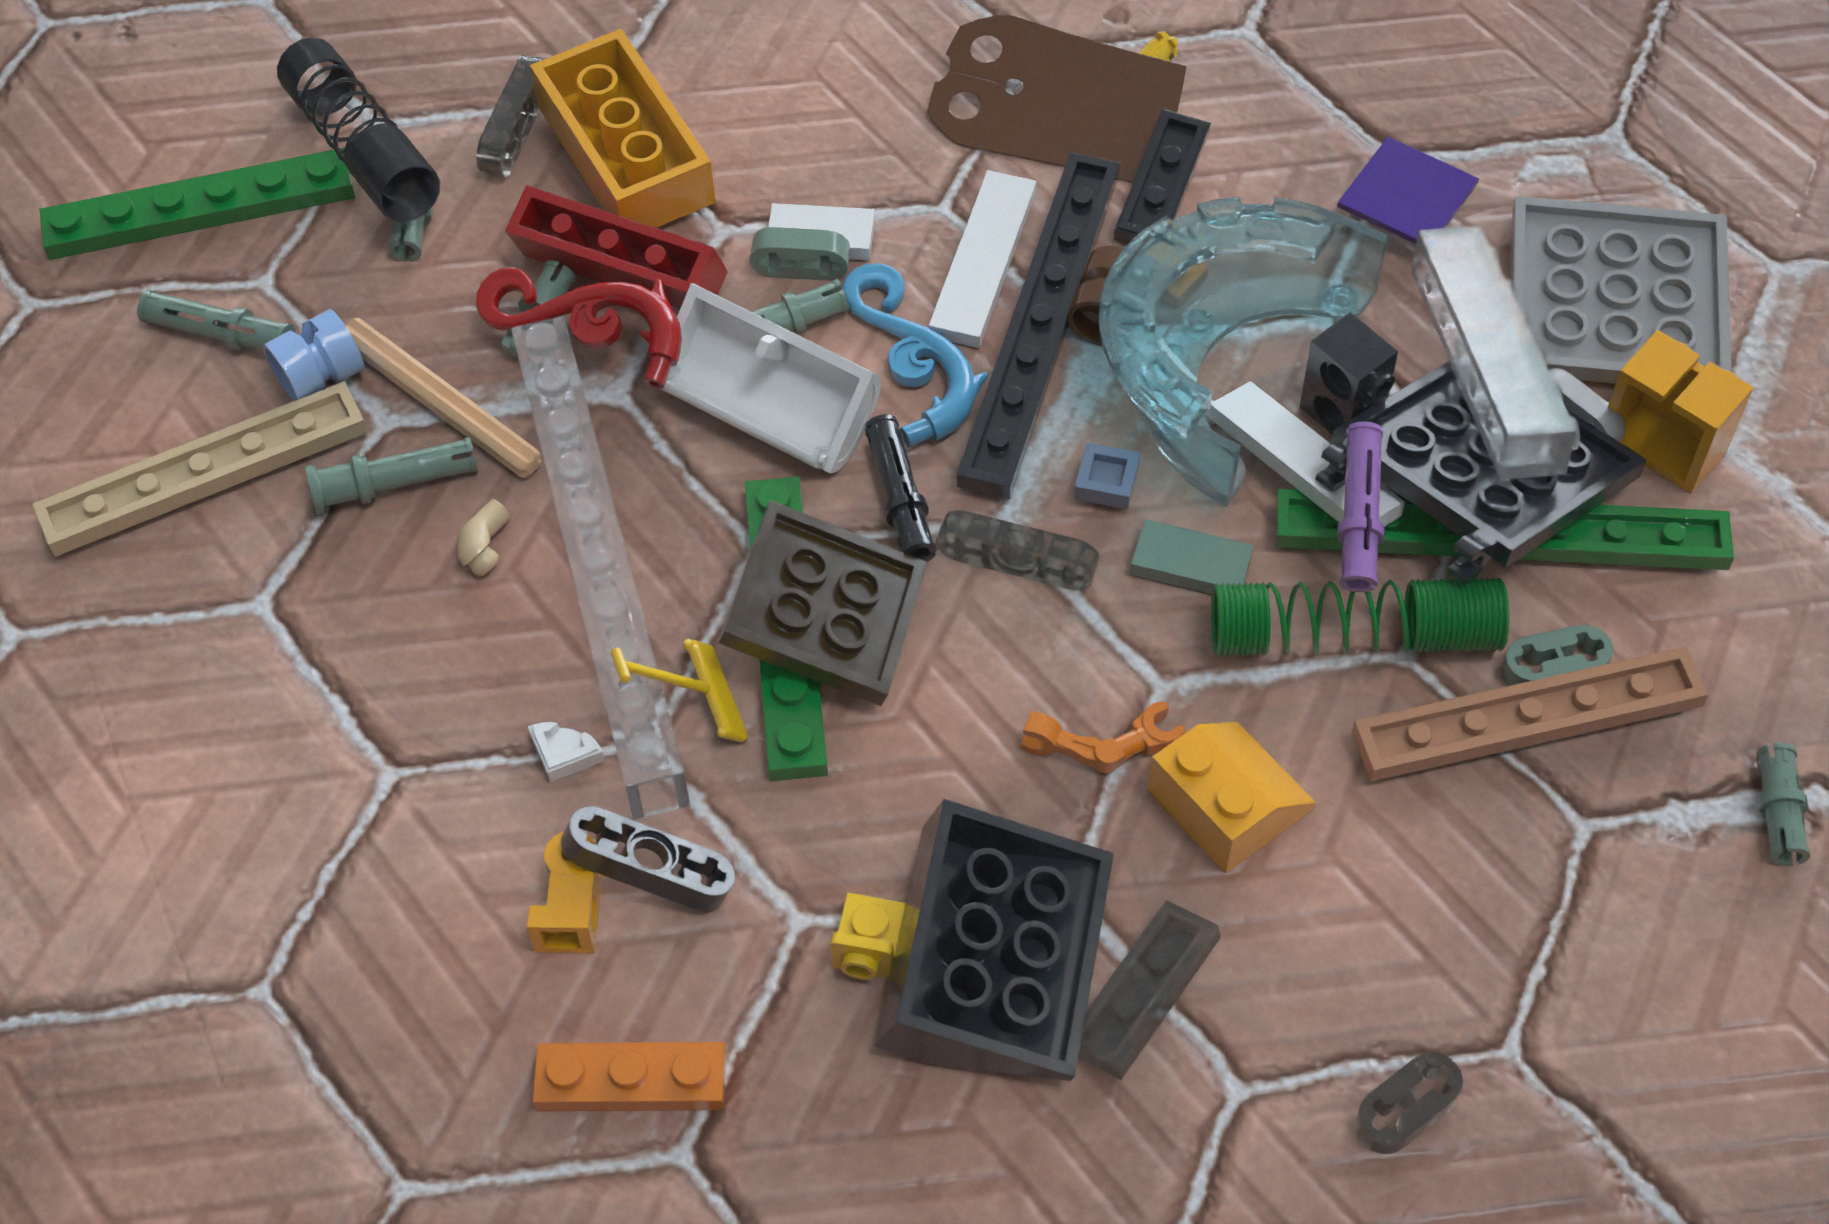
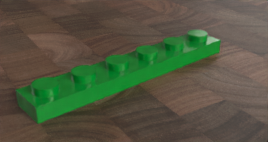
[39,147,356,260]
[745,476,828,781]

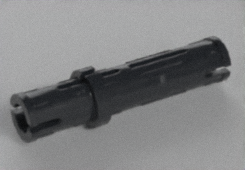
[864,414,937,562]

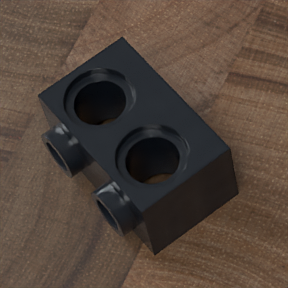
[1299,312,1398,435]

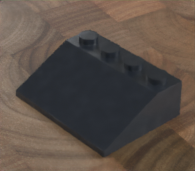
[875,799,1114,1081]

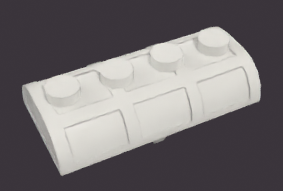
[659,283,881,473]

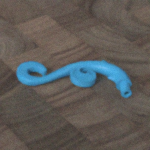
[842,263,989,447]

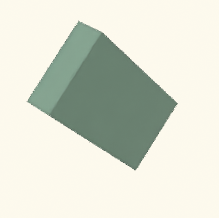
[1130,519,1254,594]

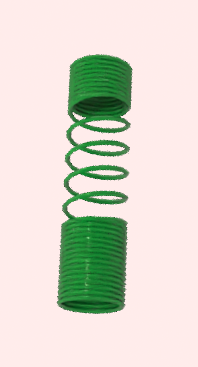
[1211,577,1510,657]

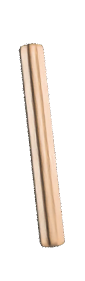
[345,318,542,478]

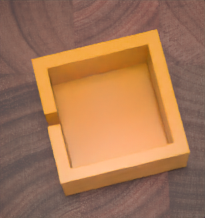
[1608,330,1754,494]

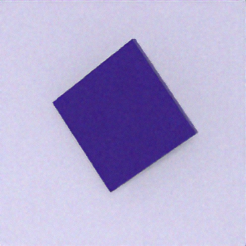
[1337,137,1479,250]

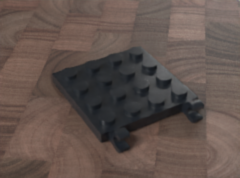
[1315,347,1647,584]

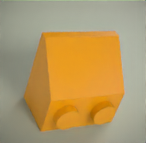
[1148,722,1316,874]

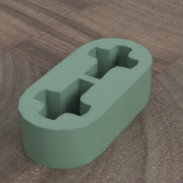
[749,227,851,280]
[1501,625,1613,686]

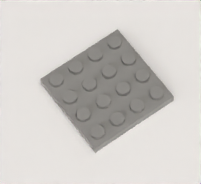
[1508,196,1732,384]

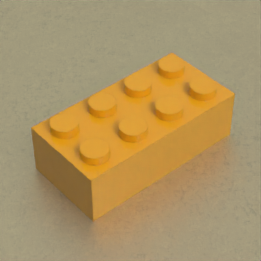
[530,29,716,228]

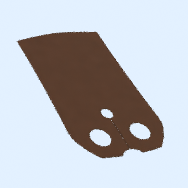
[927,15,1187,182]

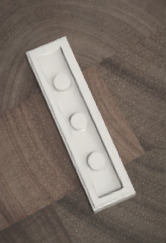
[929,170,1037,349]
[1209,381,1405,527]

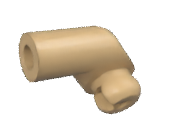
[458,499,511,576]

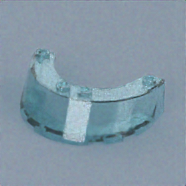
[1099,197,1389,507]

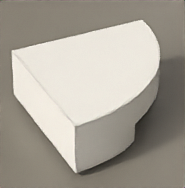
[528,722,605,783]

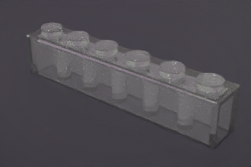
[1411,226,1580,480]

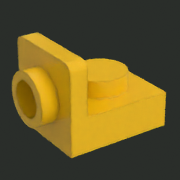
[830,892,906,980]

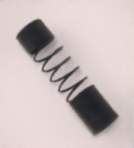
[277,37,440,222]

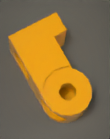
[527,831,602,954]

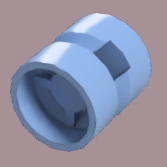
[262,309,365,401]

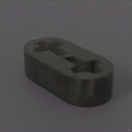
[1355,1052,1463,1154]

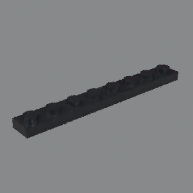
[957,152,1120,500]

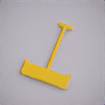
[610,639,748,742]

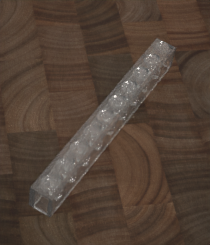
[511,316,690,820]

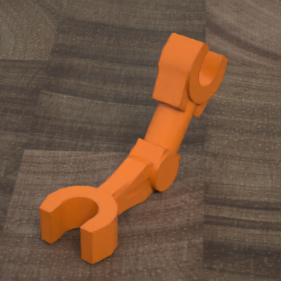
[1020,701,1186,774]

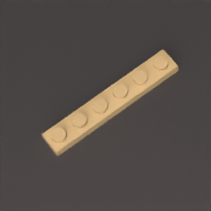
[32,381,368,557]

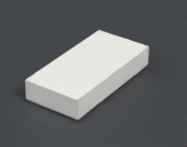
[769,203,875,261]

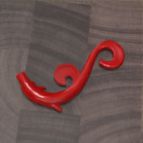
[476,267,682,389]

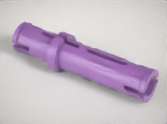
[1337,422,1384,593]

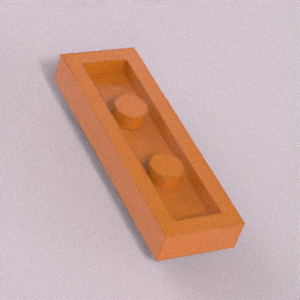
[533,1042,726,1112]

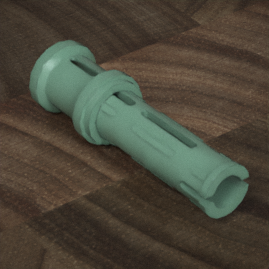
[305,437,478,515]

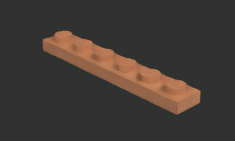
[1352,646,1709,781]

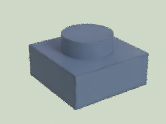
[1074,442,1140,509]

